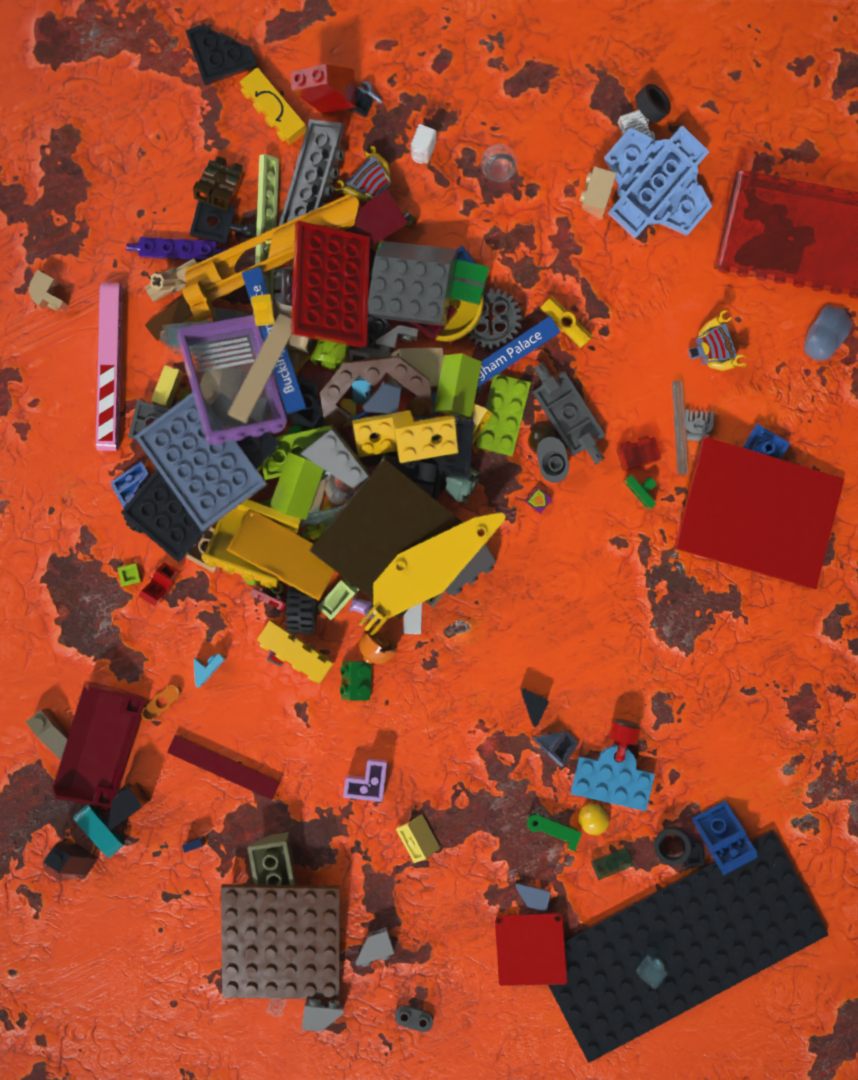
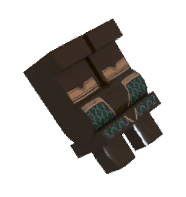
[193,156,243,212]

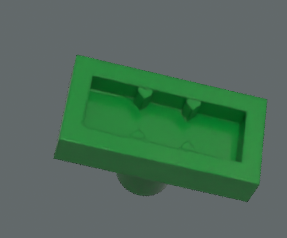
[623,475,657,510]

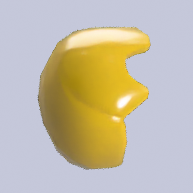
[578,804,610,835]

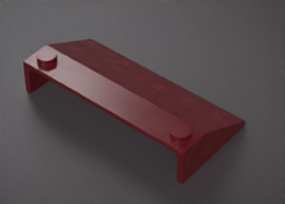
[52,681,146,808]

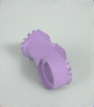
[349,595,381,623]

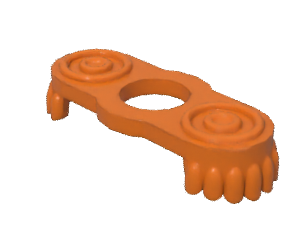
[141,685,180,721]

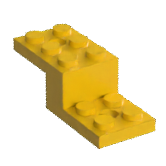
[352,410,458,463]

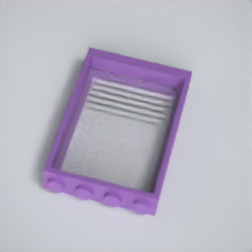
[177,315,287,445]

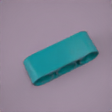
[73,804,125,858]

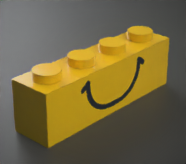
[240,67,306,145]

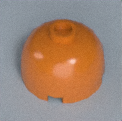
[359,627,398,664]

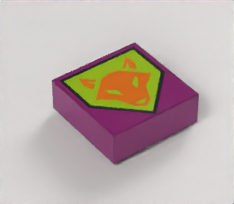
[526,487,552,514]

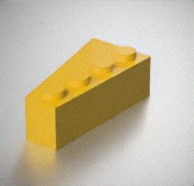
[257,620,335,684]

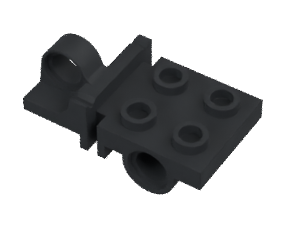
[377,455,443,501]

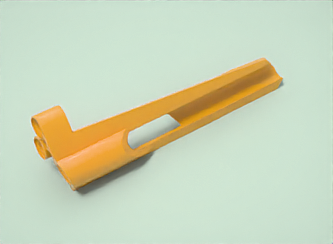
[182,194,359,323]

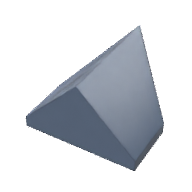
[363,382,401,416]
[532,730,579,767]

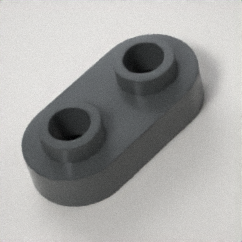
[395,1004,433,1032]

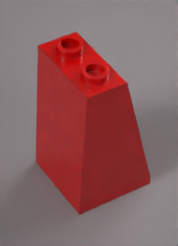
[291,64,356,114]

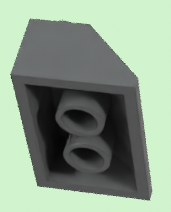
[445,544,496,596]

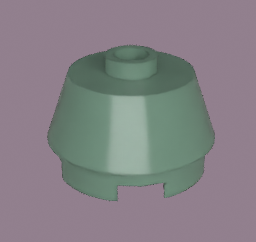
[446,467,479,504]

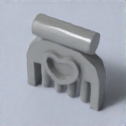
[684,409,714,441]

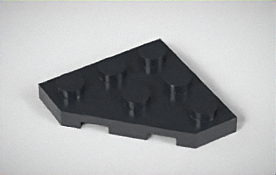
[185,25,258,85]
[416,416,474,480]

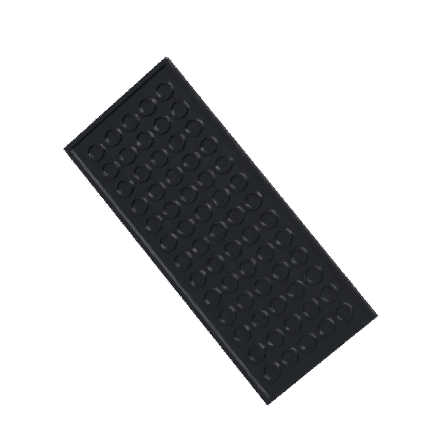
[548,829,829,1063]

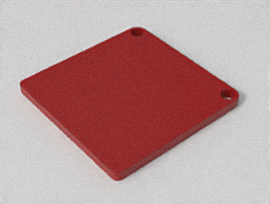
[495,913,567,986]

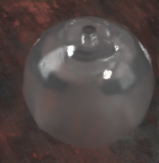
[481,144,518,183]
[324,473,362,506]

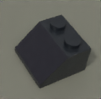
[108,783,150,830]

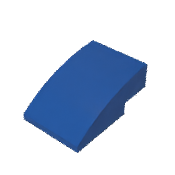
[692,800,758,876]

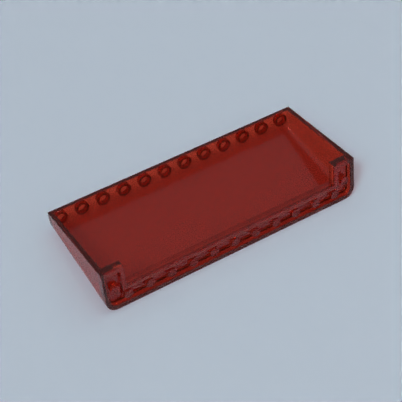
[713,170,858,299]

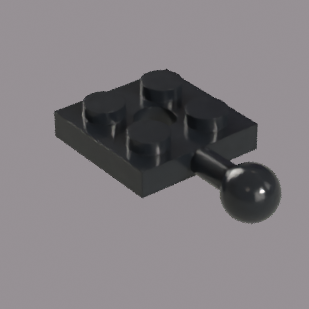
[189,201,257,245]

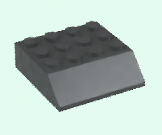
[368,241,458,326]

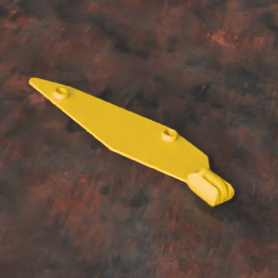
[359,513,505,636]

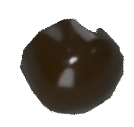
[527,425,558,454]

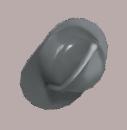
[537,437,569,483]

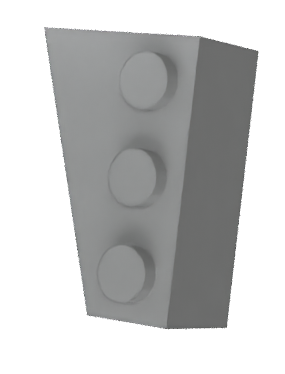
[301,427,370,488]

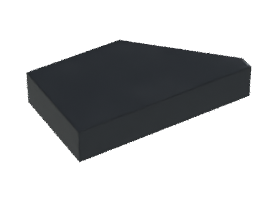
[681,835,704,867]

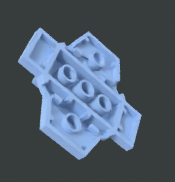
[604,125,712,238]

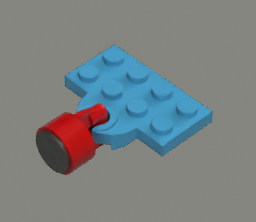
[570,719,655,811]

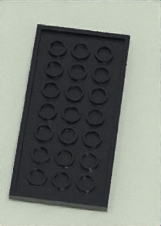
[120,393,281,563]

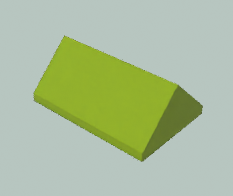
[433,354,482,418]
[269,452,324,520]

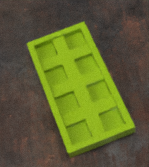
[475,374,531,457]

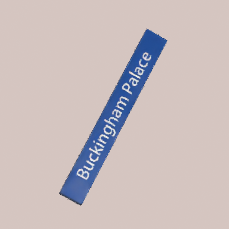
[242,267,306,414]
[431,316,561,417]

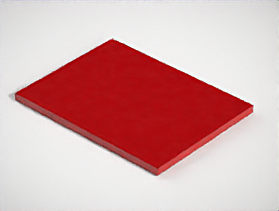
[673,436,845,589]

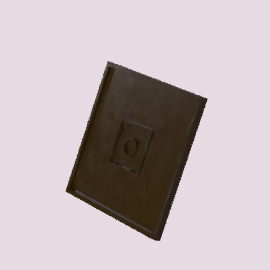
[309,458,464,620]

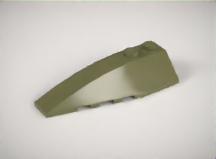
[247,832,298,885]

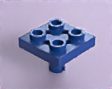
[742,424,790,459]

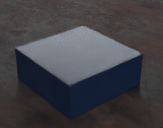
[182,836,206,853]

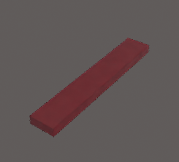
[167,735,281,800]

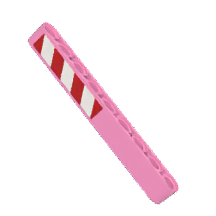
[96,283,123,451]

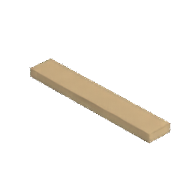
[228,313,292,423]

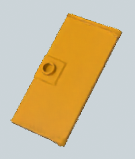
[227,509,335,601]

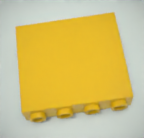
[201,499,301,588]

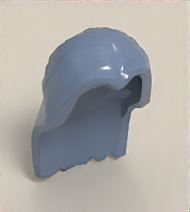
[804,305,853,361]

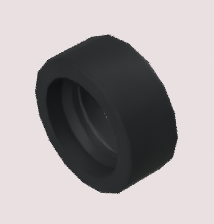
[635,84,671,123]
[654,826,693,866]

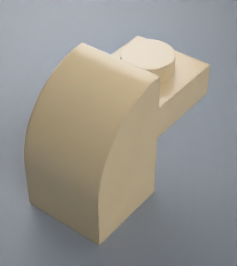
[29,270,68,312]

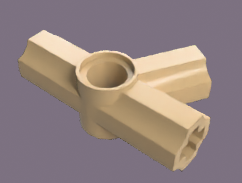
[145,258,197,302]

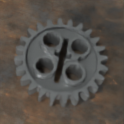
[465,288,523,351]

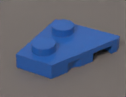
[110,461,151,508]

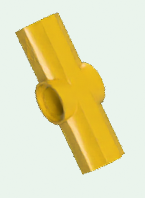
[540,296,593,349]

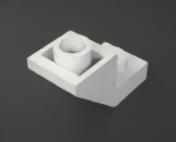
[376,325,418,351]

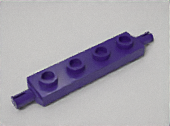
[126,237,229,261]

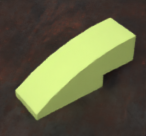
[317,578,360,620]

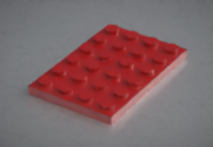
[291,220,370,348]

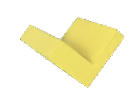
[151,365,183,408]
[396,815,440,863]

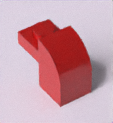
[139,562,180,606]

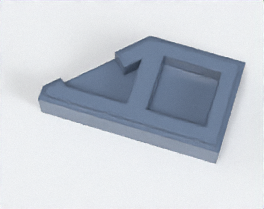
[515,882,551,911]

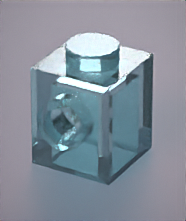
[636,955,667,989]

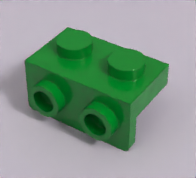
[340,661,372,701]

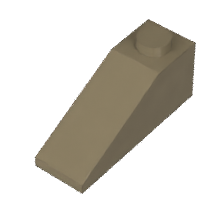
[26,708,68,760]

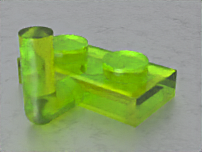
[299,505,335,540]

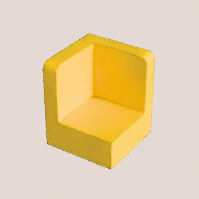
[251,294,275,326]

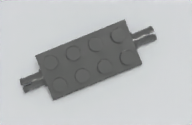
[532,362,606,465]

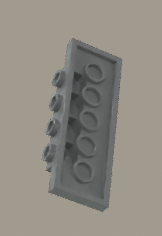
[279,119,345,226]

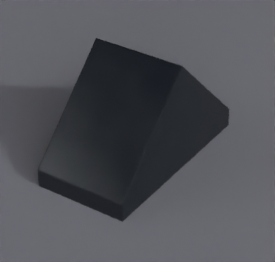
[520,688,549,727]

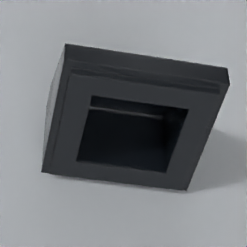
[347,90,374,117]

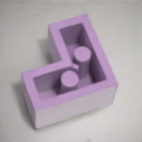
[343,758,387,802]

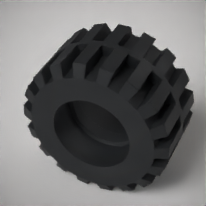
[286,586,318,634]

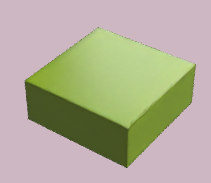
[117,563,142,587]

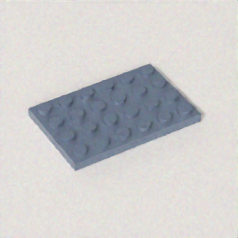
[134,393,267,531]

